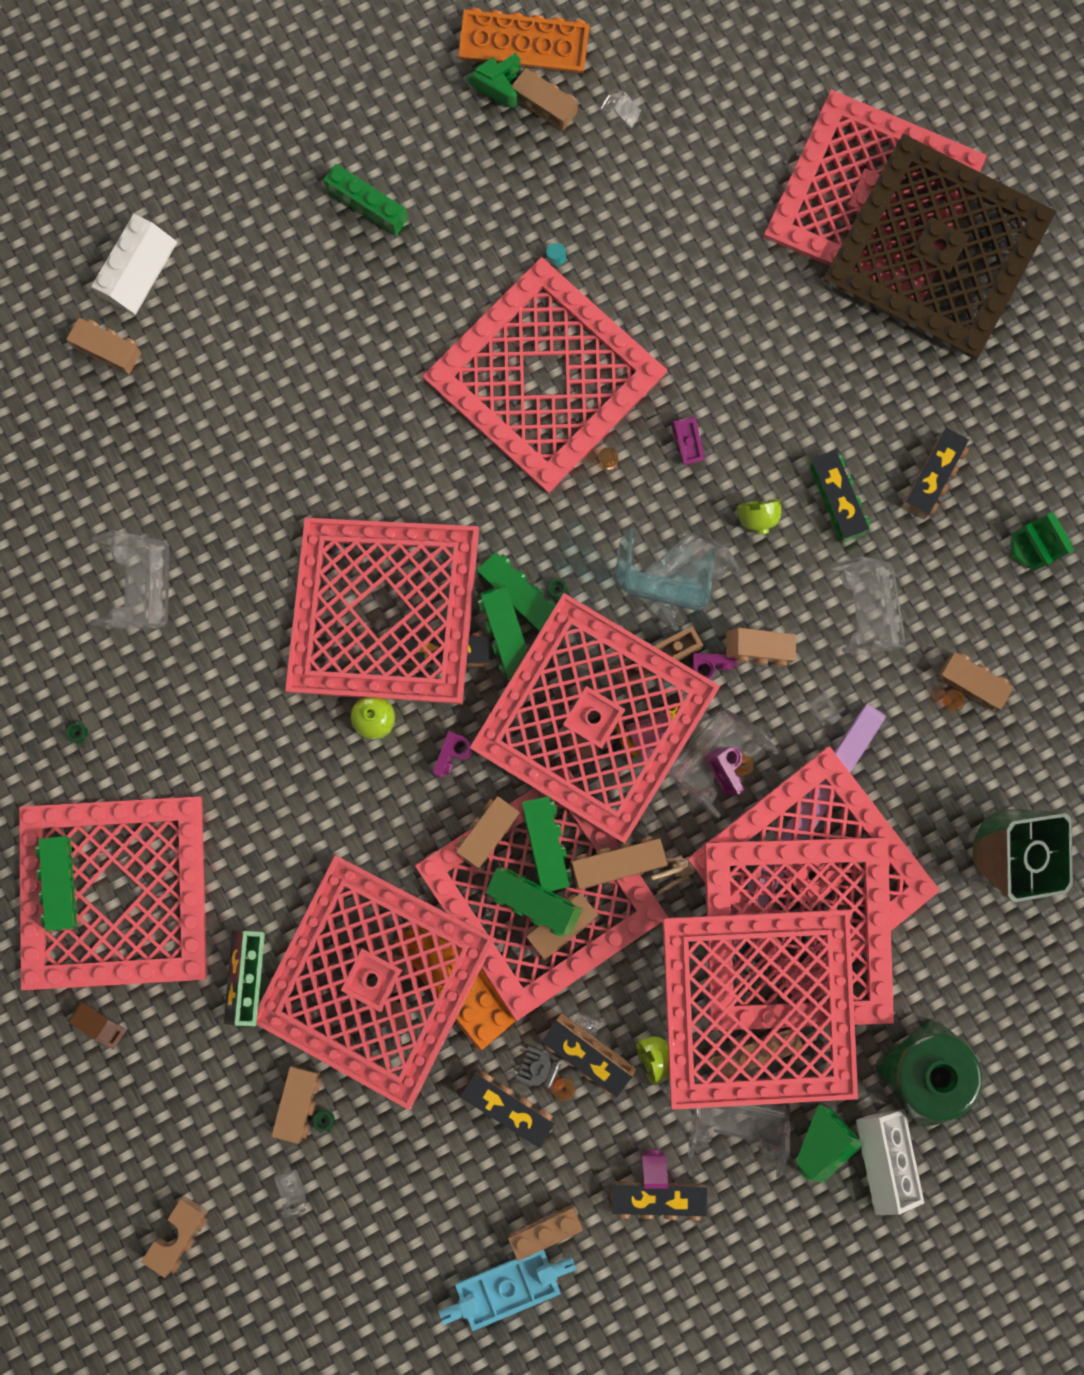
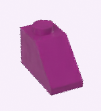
[641,1149,668,1189]

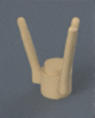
[651,855,695,895]

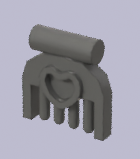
[516,1046,561,1089]

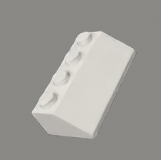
[91,214,177,315]
[856,1109,924,1215]

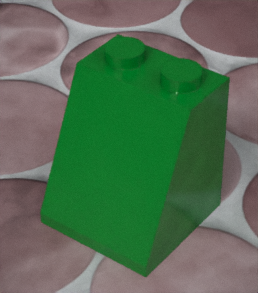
[796,1105,863,1183]

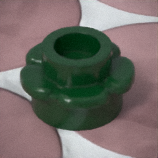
[546,579,568,600]
[66,722,89,744]
[312,1109,335,1132]

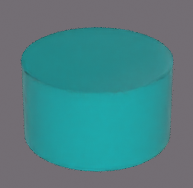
[546,243,566,266]

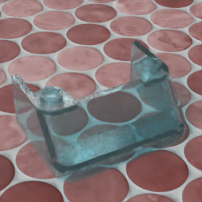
[615,528,715,611]

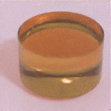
[598,447,619,470]

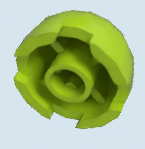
[737,499,781,535]
[350,697,395,740]
[636,1036,669,1086]

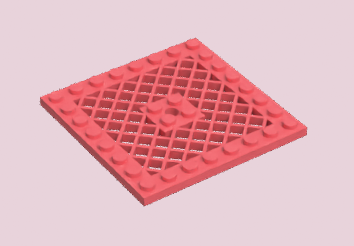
[763,90,987,303]
[470,593,720,843]
[687,746,940,1002]
[256,855,496,1110]

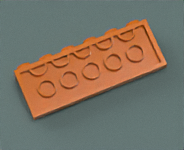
[458,8,589,74]
[392,925,516,1052]

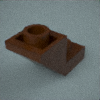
[68,1001,126,1050]

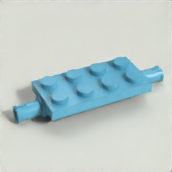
[439,1249,577,1331]

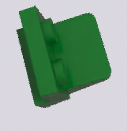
[465,53,521,108]
[1011,512,1074,572]

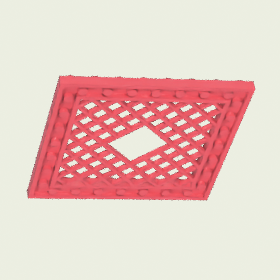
[422,257,667,494]
[285,518,479,704]
[415,767,668,1021]
[19,797,207,990]
[704,838,894,1031]
[663,909,858,1109]

